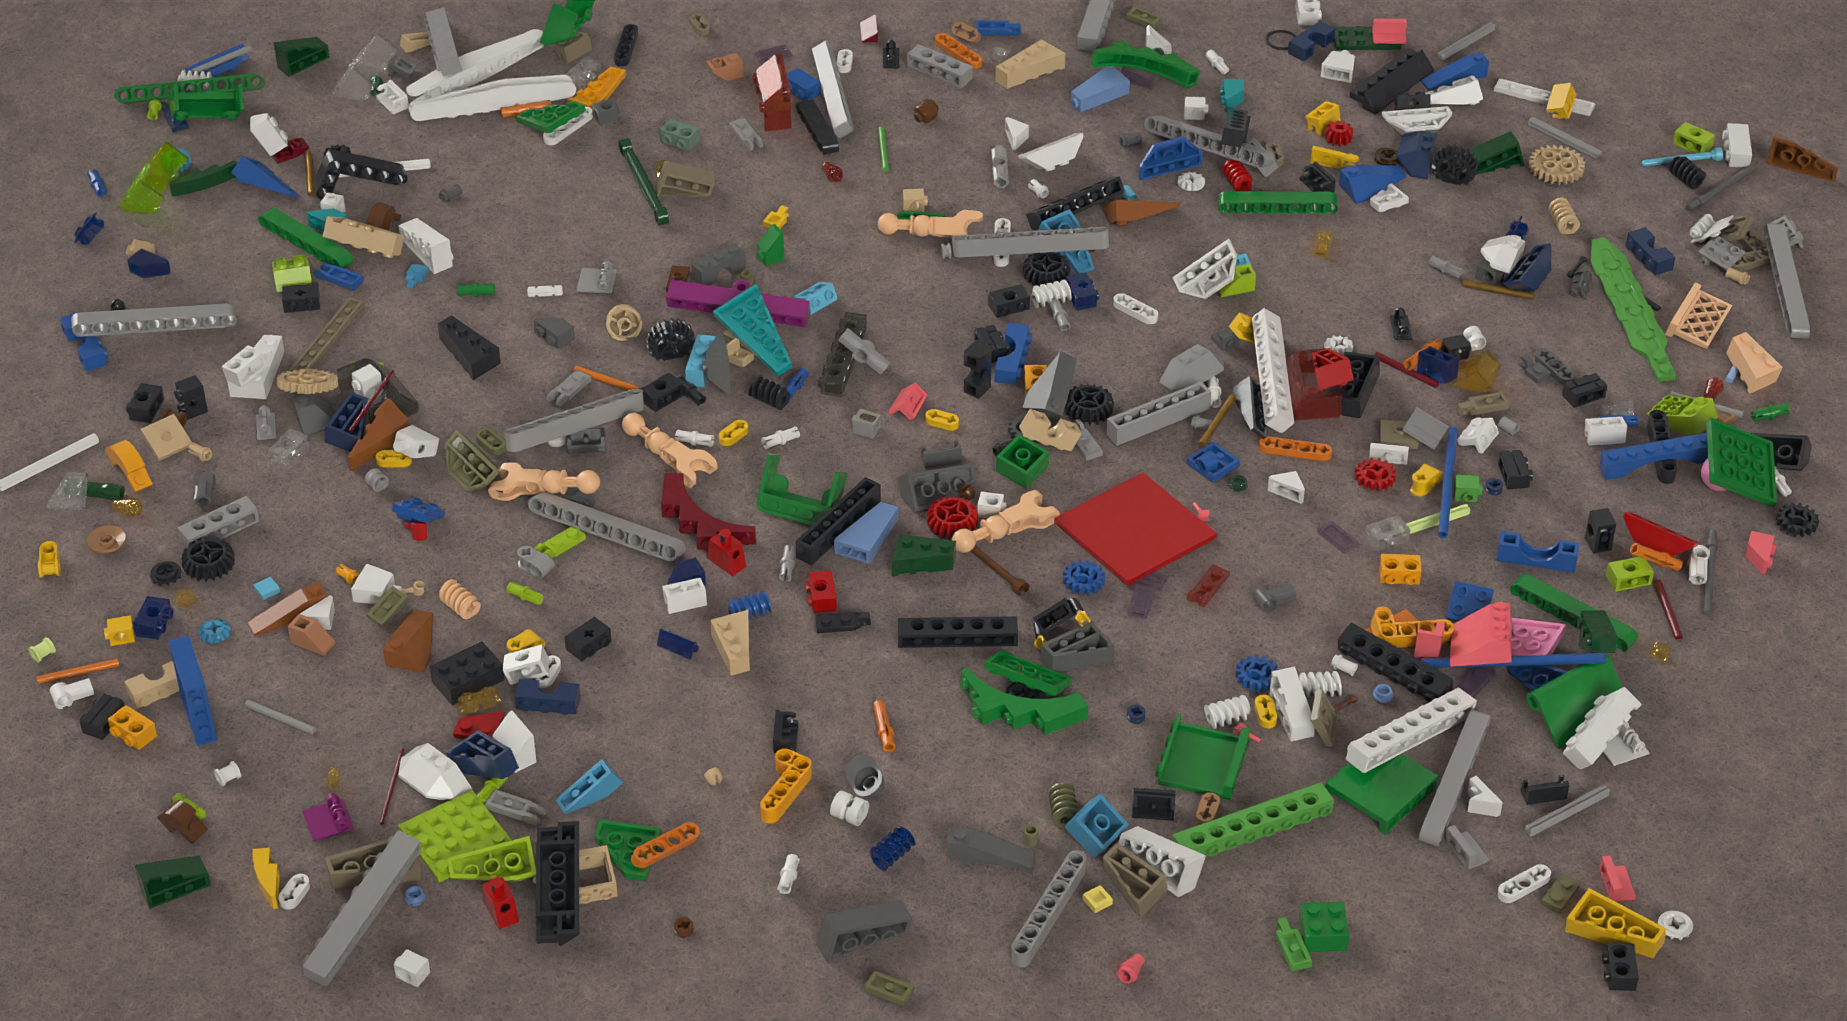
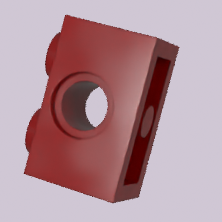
[805,570,837,613]

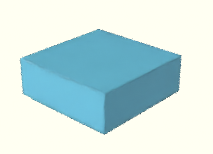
[253,577,281,600]

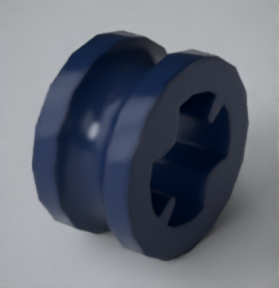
[1485,478,1503,496]
[1127,705,1146,724]

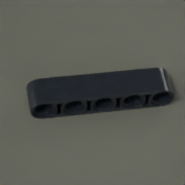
[796,99,839,155]
[1647,409,1678,484]

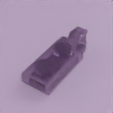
[1454,666,1496,698]

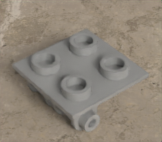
[1698,236,1746,270]
[576,261,617,293]

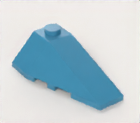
[1038,209,1095,276]

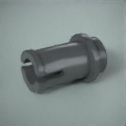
[1119,133,1142,148]
[439,184,462,202]

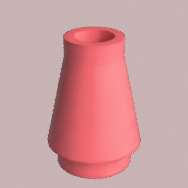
[1117,954,1145,984]

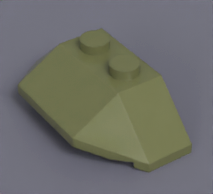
[445,430,500,492]

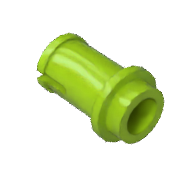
[147,99,162,120]

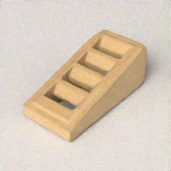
[400,32,431,53]

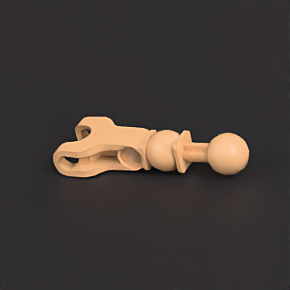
[877,210,983,238]
[622,413,717,488]
[488,463,600,501]
[952,490,1060,553]

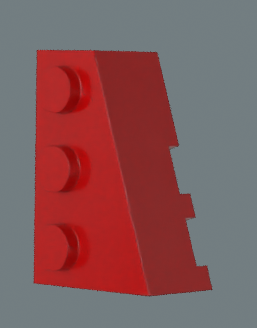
[1312,348,1354,390]

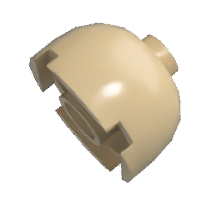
[606,304,642,341]

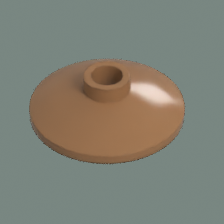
[86,525,126,554]

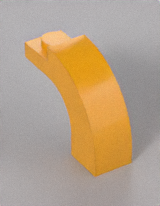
[105,440,153,493]

